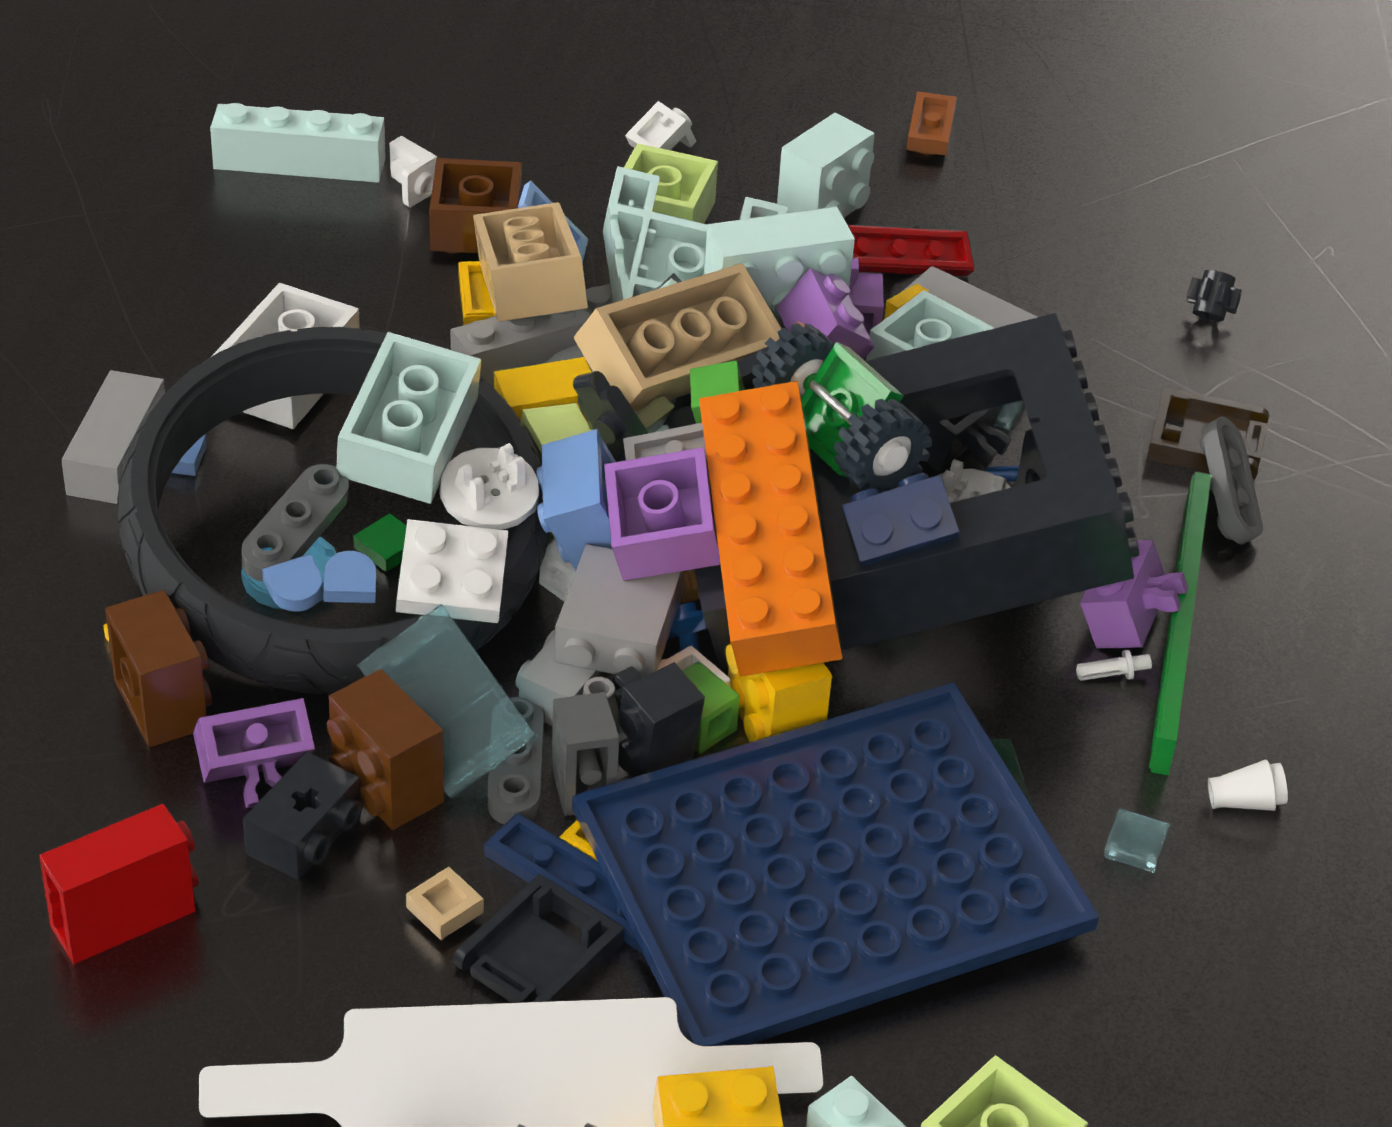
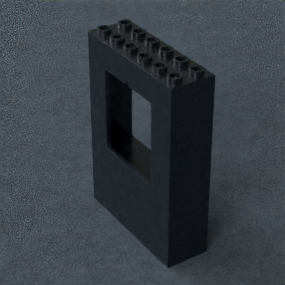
[667,313,1139,676]

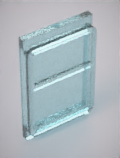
[357,604,536,799]

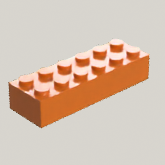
[699,381,843,677]

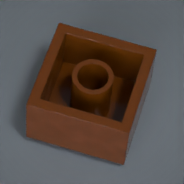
[429,158,522,253]
[105,590,212,748]
[327,669,444,831]

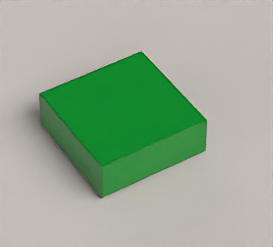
[353,513,407,572]

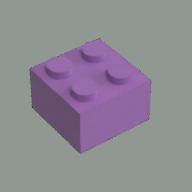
[604,447,721,581]

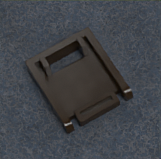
[1146,387,1269,480]

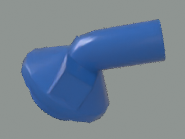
[668,602,707,652]

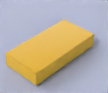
[459,261,496,325]

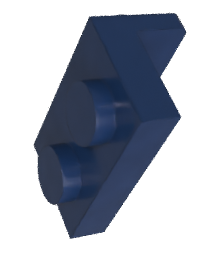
[842,474,959,567]

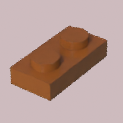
[906,91,957,156]

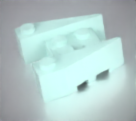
[603,166,788,303]

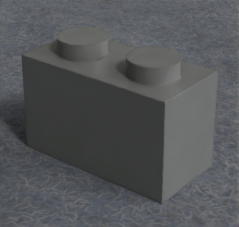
[552,692,619,816]

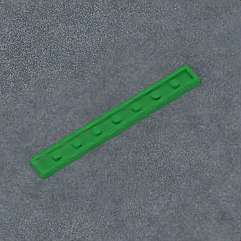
[1149,472,1211,775]

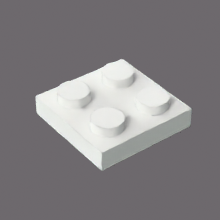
[396,519,508,623]

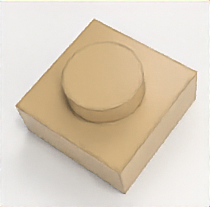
[406,867,484,940]

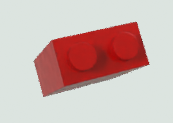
[39,804,199,964]

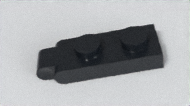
[573,371,648,462]

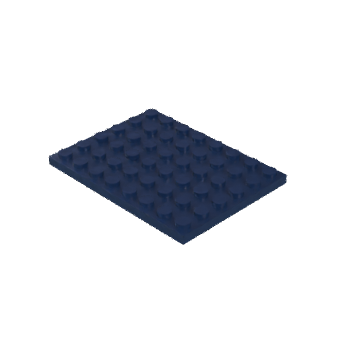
[572,682,1099,1046]

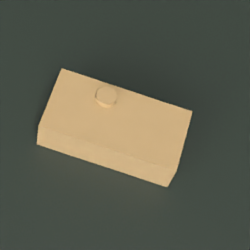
[473,202,588,322]
[573,263,781,412]

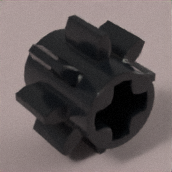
[1186,270,1242,322]

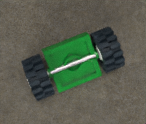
[752,323,932,493]

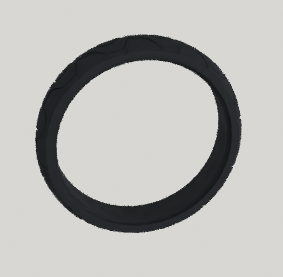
[117,327,549,695]

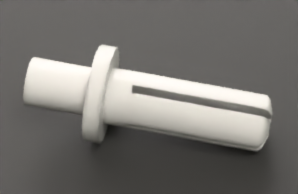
[1076,650,1152,681]

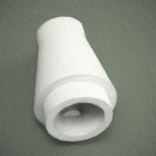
[1208,759,1288,811]

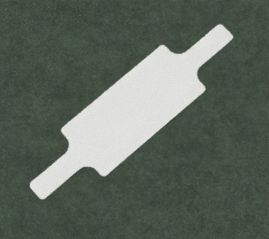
[199,997,823,1127]

